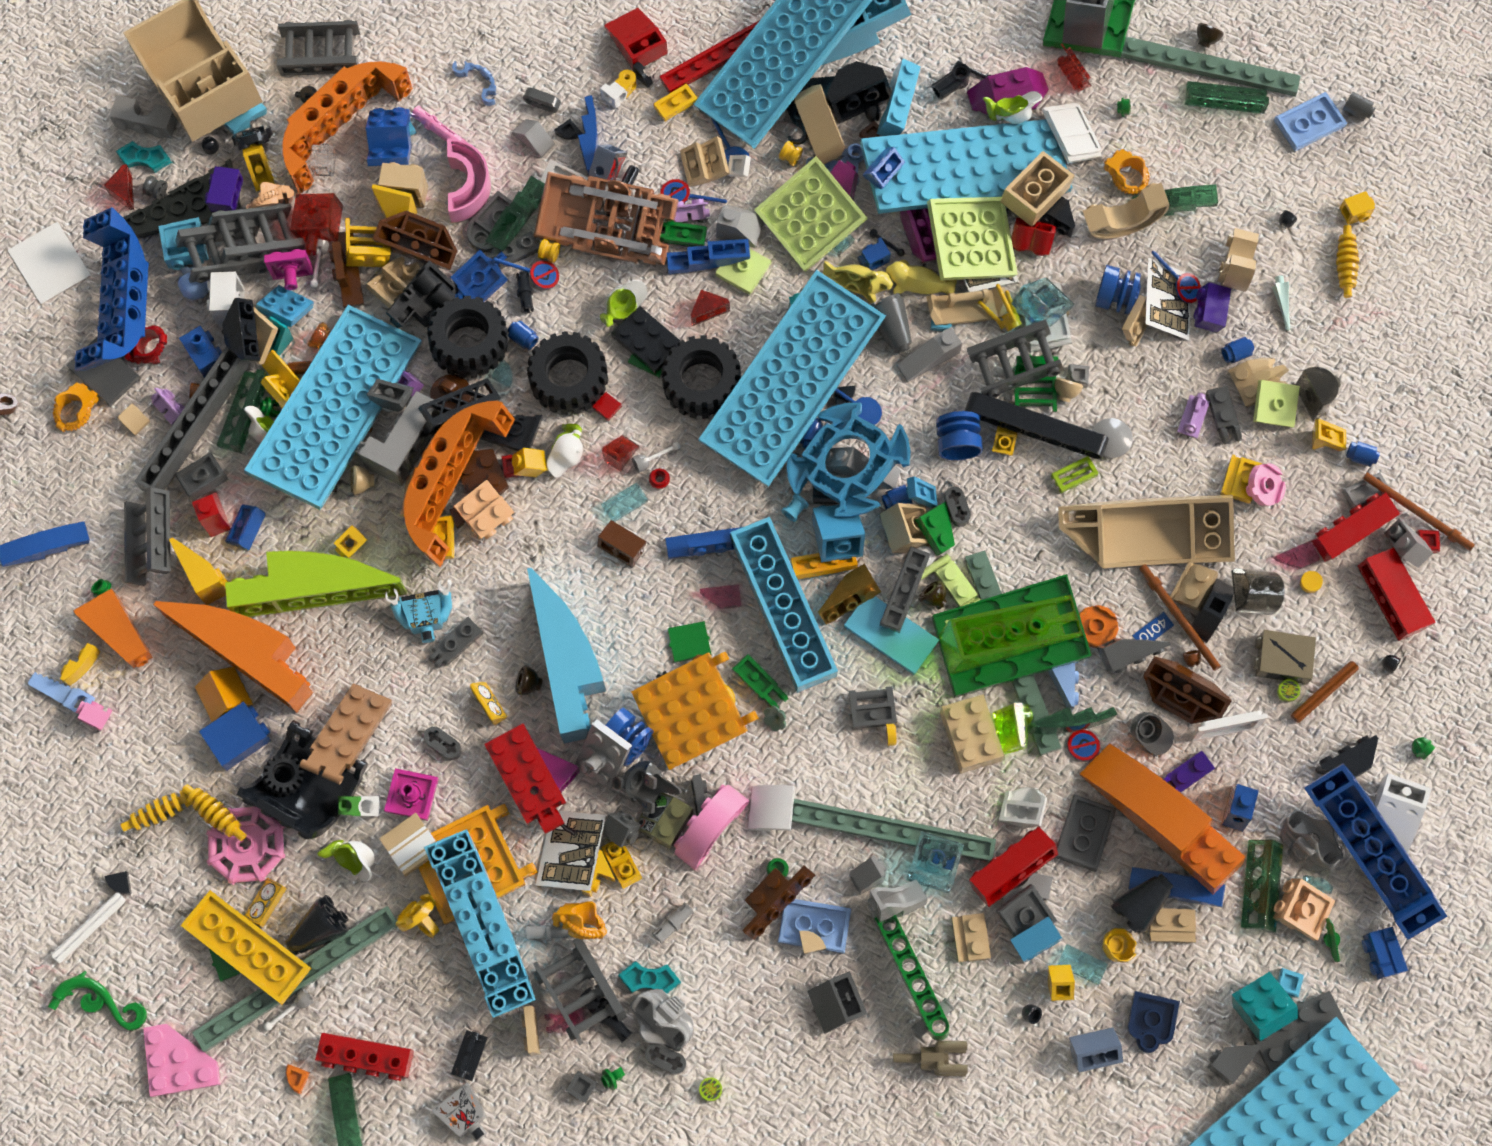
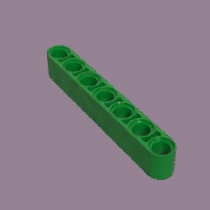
[871,915,949,1041]

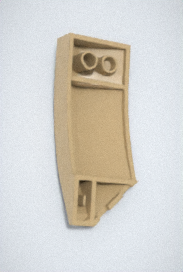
[1058,495,1235,569]

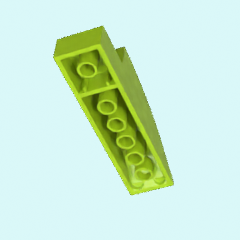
[225,551,407,617]

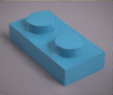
[906,476,938,508]

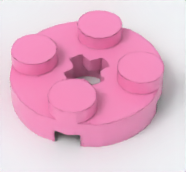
[1246,463,1285,506]

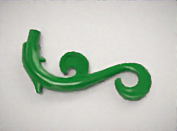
[48,971,147,1031]

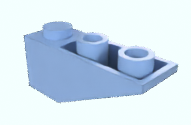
[1048,661,1079,712]

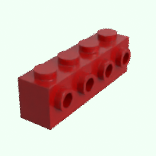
[1311,493,1400,562]
[969,826,1058,907]
[315,1033,414,1081]

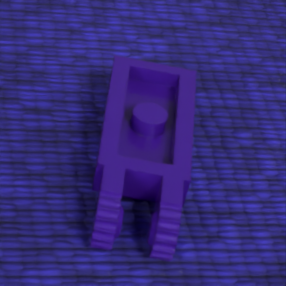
[1163,751,1215,793]

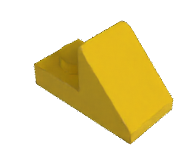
[1312,419,1346,451]
[581,850,616,897]

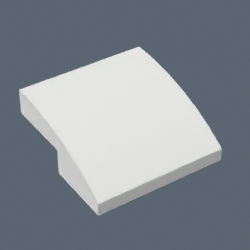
[748,785,795,831]

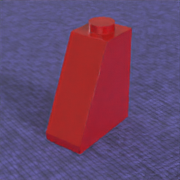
[192,491,231,537]

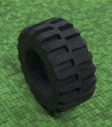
[427,296,508,378]
[527,331,608,415]
[661,335,741,419]

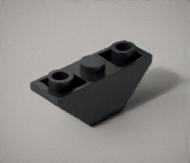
[1039,197,1075,238]
[222,298,260,362]
[1191,579,1235,643]
[1315,735,1379,778]

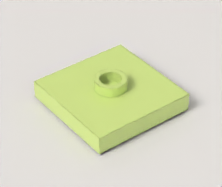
[715,248,771,295]
[1253,380,1300,428]

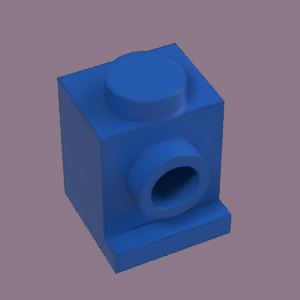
[857,237,891,271]

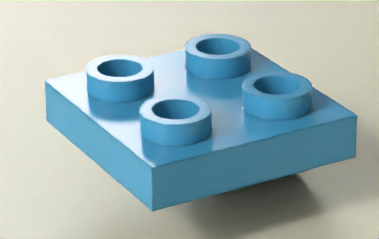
[256,285,314,327]

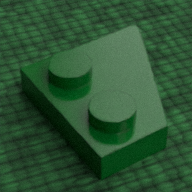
[915,502,955,556]

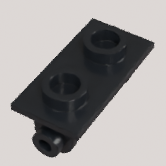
[451,1030,488,1081]

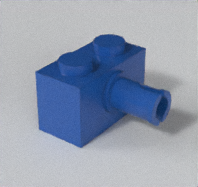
[179,325,222,378]

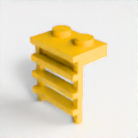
[345,218,391,268]

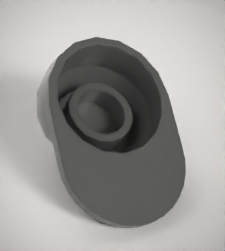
[1130,712,1174,755]

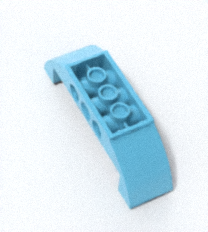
[424,829,536,1018]

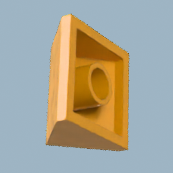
[195,667,253,722]

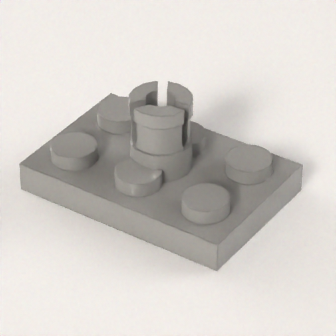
[575,720,632,790]

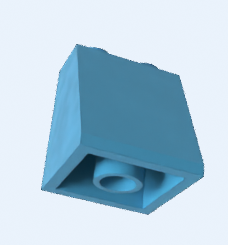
[812,504,865,562]

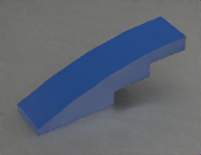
[578,95,598,176]
[666,239,750,274]
[0,521,90,567]
[1128,867,1226,907]

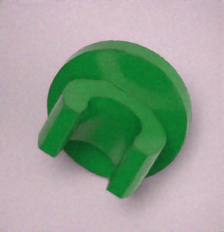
[259,397,281,417]
[601,1067,625,1091]

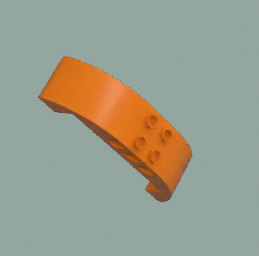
[404,401,515,567]

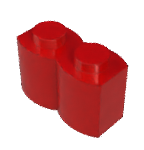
[1011,218,1056,256]

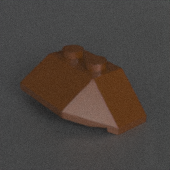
[372,211,457,270]
[1143,656,1232,724]

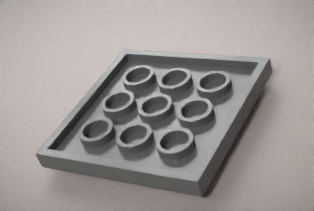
[1247,991,1352,1073]

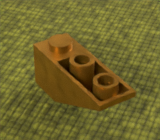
[818,564,881,625]

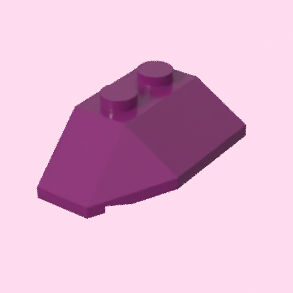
[967,67,1049,115]
[900,208,937,262]

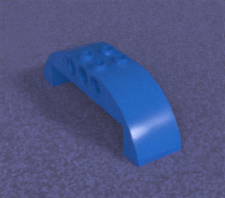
[1304,763,1448,940]

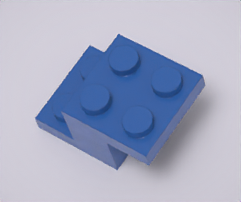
[366,107,412,166]

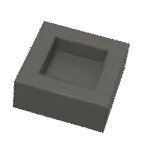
[566,1071,598,1103]

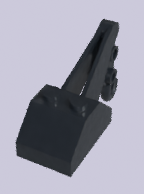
[787,61,892,145]

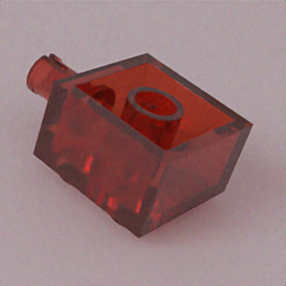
[290,193,343,256]

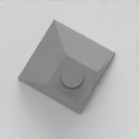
[716,204,764,248]

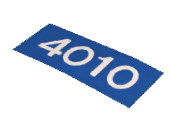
[1132,612,1174,640]

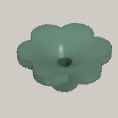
[764,706,786,732]

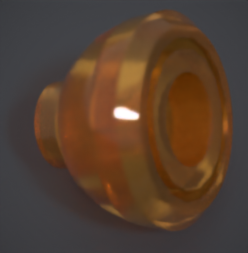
[307,322,331,349]

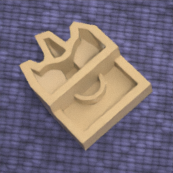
[367,256,420,308]
[1228,358,1289,408]

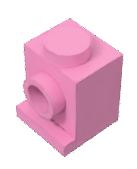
[75,701,112,731]

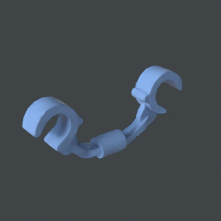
[452,61,496,106]

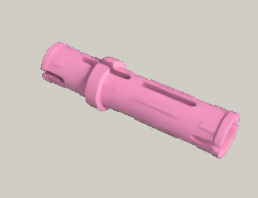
[411,106,466,142]

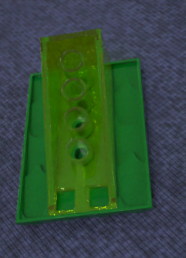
[932,574,1092,698]

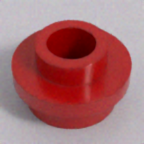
[649,468,670,489]

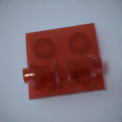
[1057,44,1092,92]

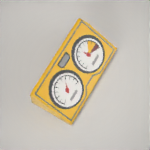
[469,682,507,725]
[244,878,287,928]

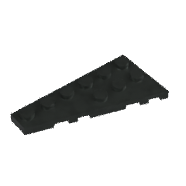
[123,158,242,238]

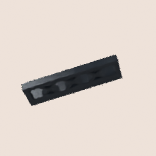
[418,378,501,436]

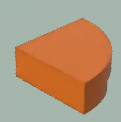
[286,1064,310,1094]

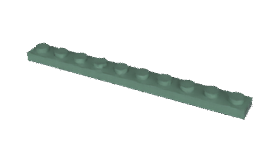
[1121,37,1301,97]
[964,550,1062,756]
[792,799,996,862]
[192,906,397,1052]

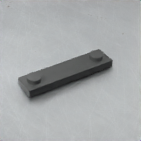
[880,547,931,633]

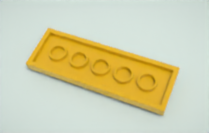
[180,890,312,1005]

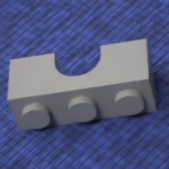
[109,95,178,139]

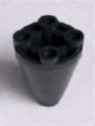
[1111,873,1174,934]
[285,895,349,955]

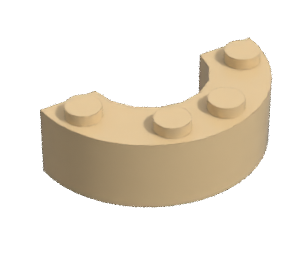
[1083,183,1169,239]
[1217,228,1259,292]

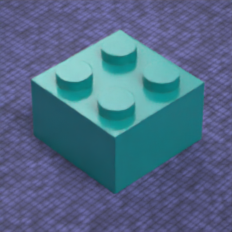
[1232,971,1298,1041]

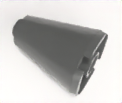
[871,293,912,353]

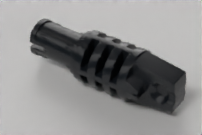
[580,987,632,1043]

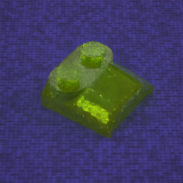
[993,703,1033,754]

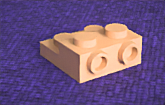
[453,480,514,539]
[1273,878,1335,940]

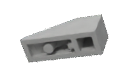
[897,327,962,382]

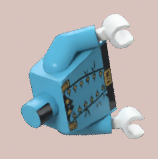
[385,579,452,643]

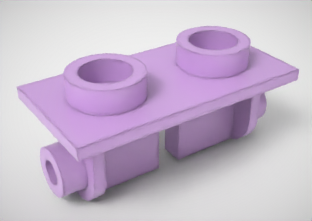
[671,199,710,222]
[151,388,185,425]
[1177,393,1210,439]

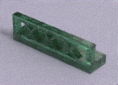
[1185,81,1269,114]
[217,369,268,453]
[1241,839,1283,933]

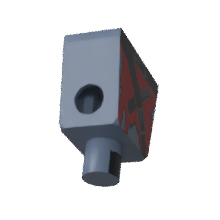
[589,144,628,180]

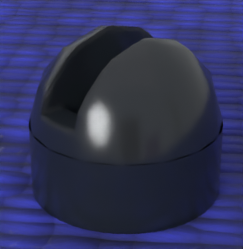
[864,105,882,122]
[201,136,219,154]
[1279,210,1297,228]
[1382,655,1401,674]
[1022,1004,1042,1024]

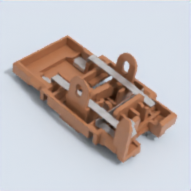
[533,172,679,265]

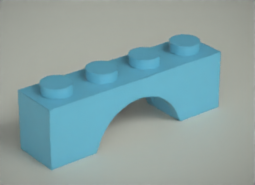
[877,59,921,136]

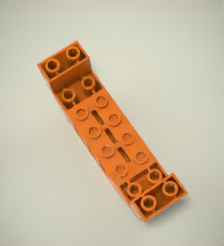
[283,61,413,195]

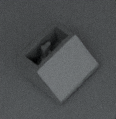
[807,971,867,1034]

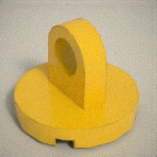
[395,894,439,938]

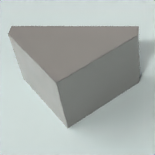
[512,119,555,158]

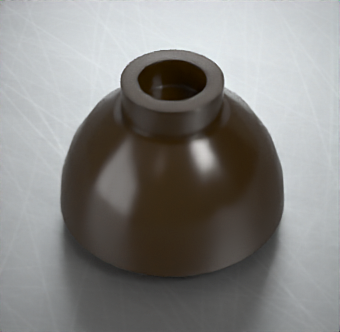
[1197,23,1224,48]
[918,581,947,610]
[515,665,543,695]

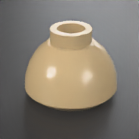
[1055,377,1083,403]
[350,465,374,495]

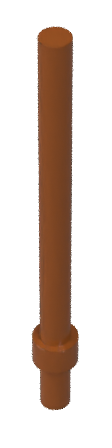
[1362,472,1475,551]
[1139,564,1221,671]

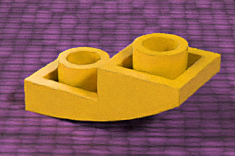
[992,426,1017,456]
[60,643,101,686]
[601,841,643,889]

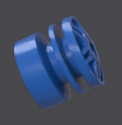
[1095,265,1141,315]
[936,411,983,460]
[605,708,654,767]

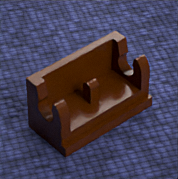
[597,520,647,568]

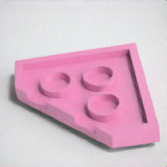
[143,1024,220,1097]

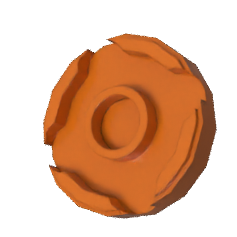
[1079,605,1119,648]

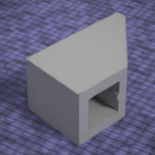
[1384,518,1433,568]
[849,855,887,895]

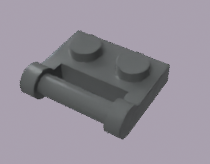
[849,686,897,729]

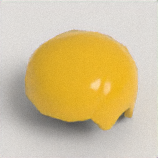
[1102,928,1137,963]

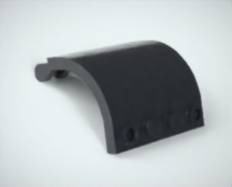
[236,720,368,839]

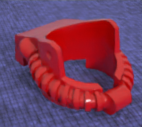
[124,325,167,364]

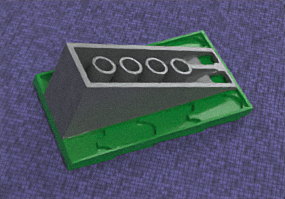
[1043,0,1136,58]

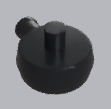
[295,86,317,103]

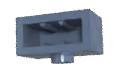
[1069,1027,1123,1072]

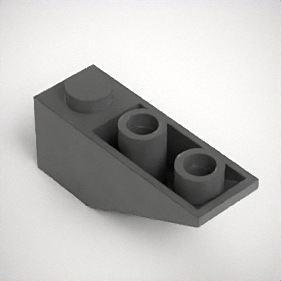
[1097,638,1171,673]

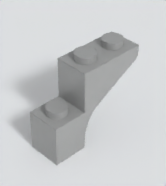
[825,447,901,490]
[867,879,927,922]

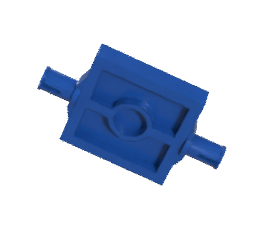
[450,250,508,302]

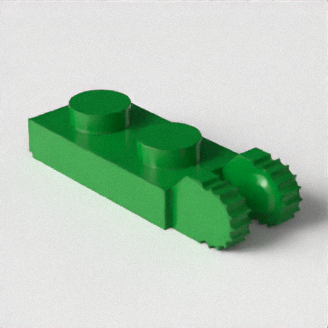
[660,221,707,247]
[732,654,789,708]

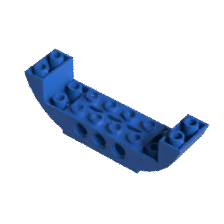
[75,207,149,371]

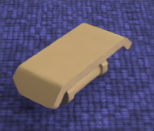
[795,84,845,164]
[927,287,1007,325]

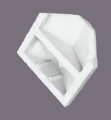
[999,787,1047,828]

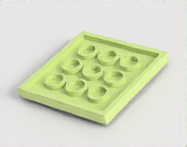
[754,156,868,272]
[927,197,1018,280]

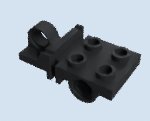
[386,260,459,328]

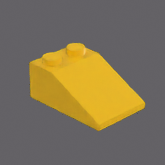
[169,537,228,605]

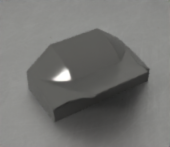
[367,379,414,412]

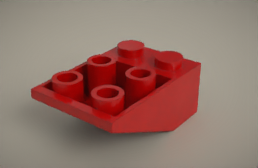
[604,8,668,70]

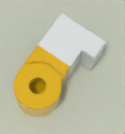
[600,69,636,109]

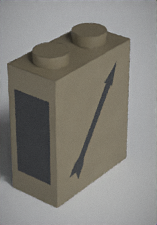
[1253,630,1316,684]

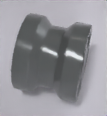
[142,175,168,200]

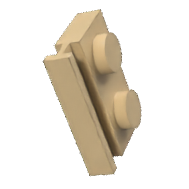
[1122,295,1148,347]
[1170,561,1218,611]
[1149,908,1196,943]
[951,913,991,963]
[521,1005,540,1056]

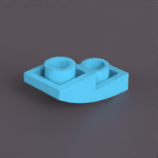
[223,103,267,134]

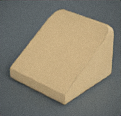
[117,404,150,436]

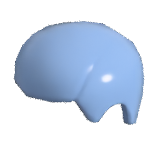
[177,272,209,300]

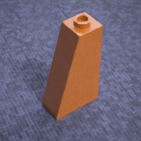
[73,589,153,668]

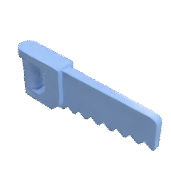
[28,672,96,715]

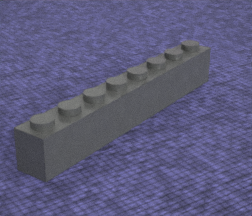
[134,346,251,492]

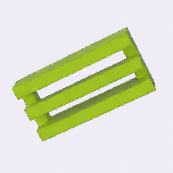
[1051,456,1099,494]

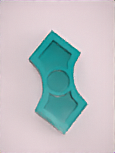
[116,141,172,173]
[618,961,681,994]

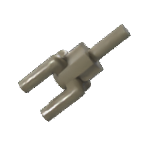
[893,1041,968,1077]

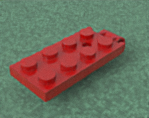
[484,723,566,834]

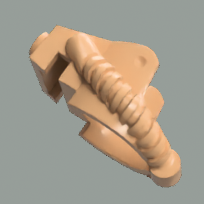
[246,182,294,209]

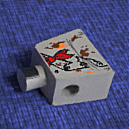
[432,1082,487,1142]

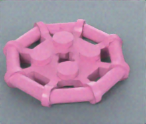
[206,806,286,885]

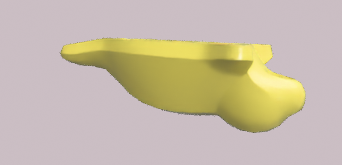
[885,260,957,295]
[823,261,893,303]

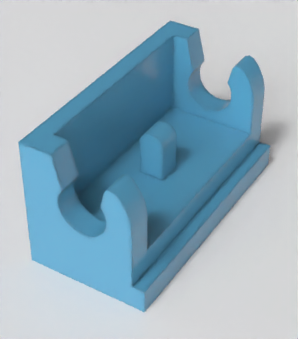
[1011,916,1063,963]

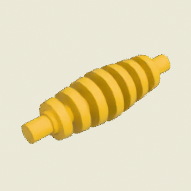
[1336,225,1359,298]
[182,784,247,841]
[120,788,197,832]

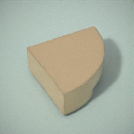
[799,931,826,954]

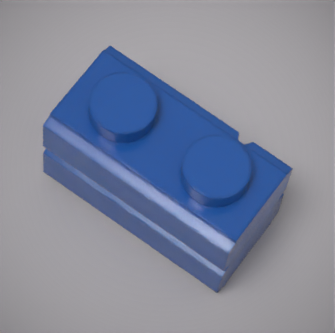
[1362,927,1408,980]

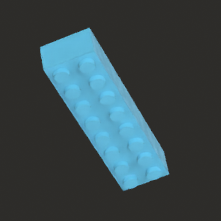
[730,517,838,693]

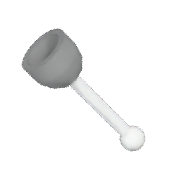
[310,239,329,288]
[632,442,681,473]
[263,988,314,1031]

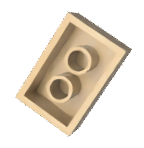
[1000,151,1075,227]
[940,694,1004,774]

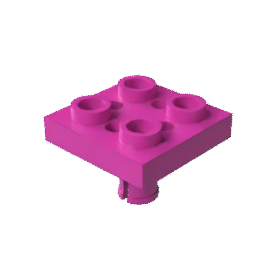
[264,249,314,290]
[384,768,439,821]

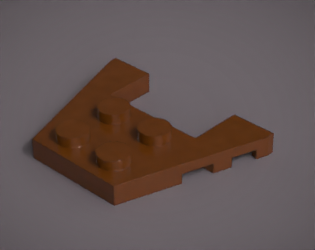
[450,449,509,529]

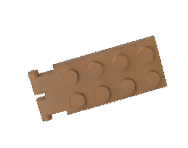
[299,683,392,785]

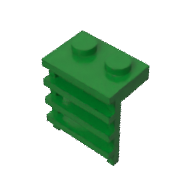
[1013,354,1059,412]

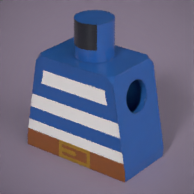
[1221,784,1259,832]

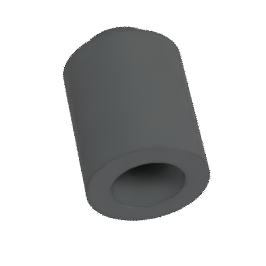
[1343,92,1376,121]

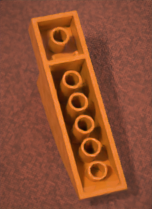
[153,601,313,713]
[1079,743,1245,895]

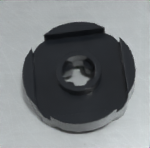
[231,125,273,150]

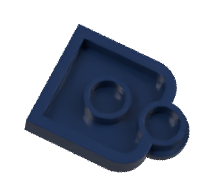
[1127,991,1180,1053]

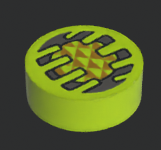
[1277,679,1301,702]
[699,1077,722,1101]

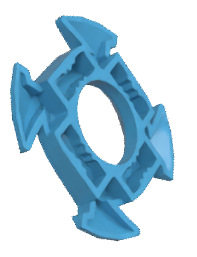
[787,402,911,518]

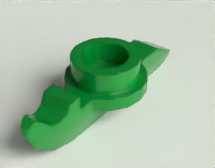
[1323,918,1340,962]

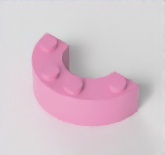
[447,139,491,223]
[674,784,750,870]

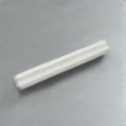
[51,893,125,963]

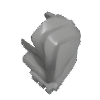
[1281,809,1343,871]
[630,989,694,1052]

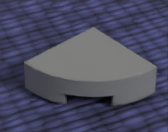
[1068,364,1090,388]

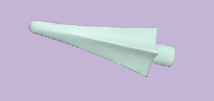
[1272,275,1290,331]

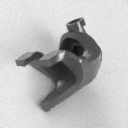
[612,761,682,816]

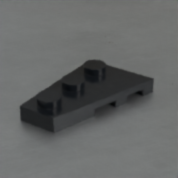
[480,415,543,451]

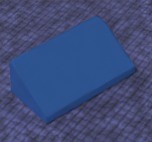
[863,147,905,189]
[225,504,266,550]

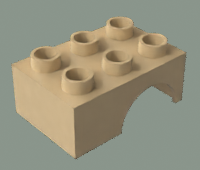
[123,0,263,142]

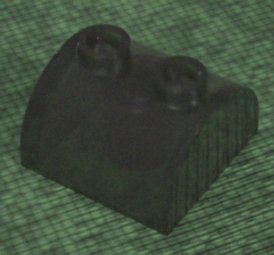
[1295,367,1341,421]
[1231,568,1285,615]

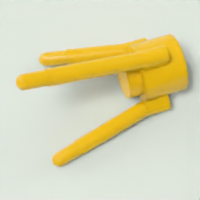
[978,284,1022,332]

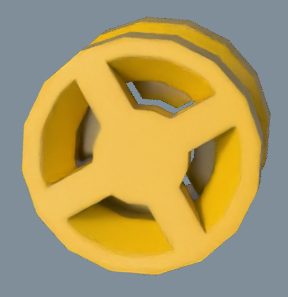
[779,141,803,166]
[538,239,560,263]

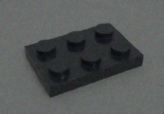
[611,306,681,374]

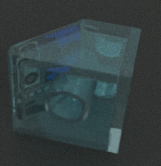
[1011,277,1074,327]
[906,831,964,893]

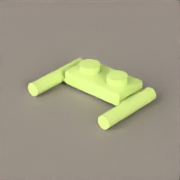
[921,554,981,625]

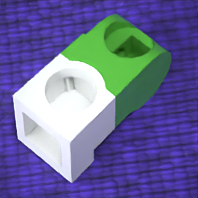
[338,796,380,816]

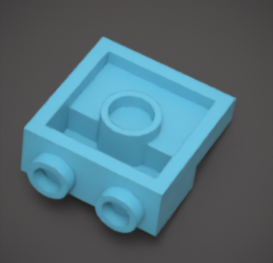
[158,217,209,270]

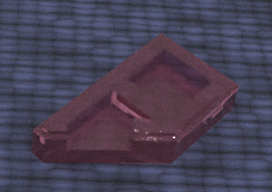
[1274,541,1320,569]
[700,584,742,609]

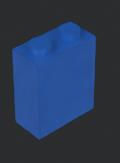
[199,701,271,771]

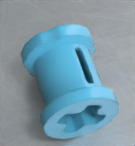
[781,494,809,522]

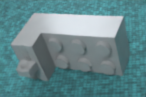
[355,391,443,486]

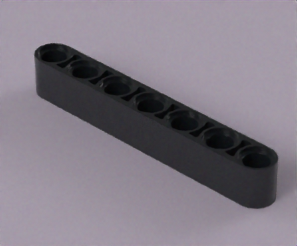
[965,392,1109,459]

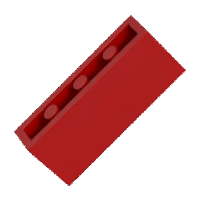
[1357,548,1436,641]

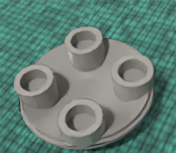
[1092,418,1133,459]

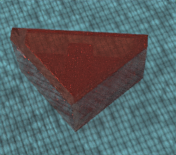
[104,164,134,210]
[690,290,730,326]
[602,435,639,472]

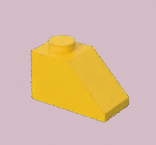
[242,143,275,191]

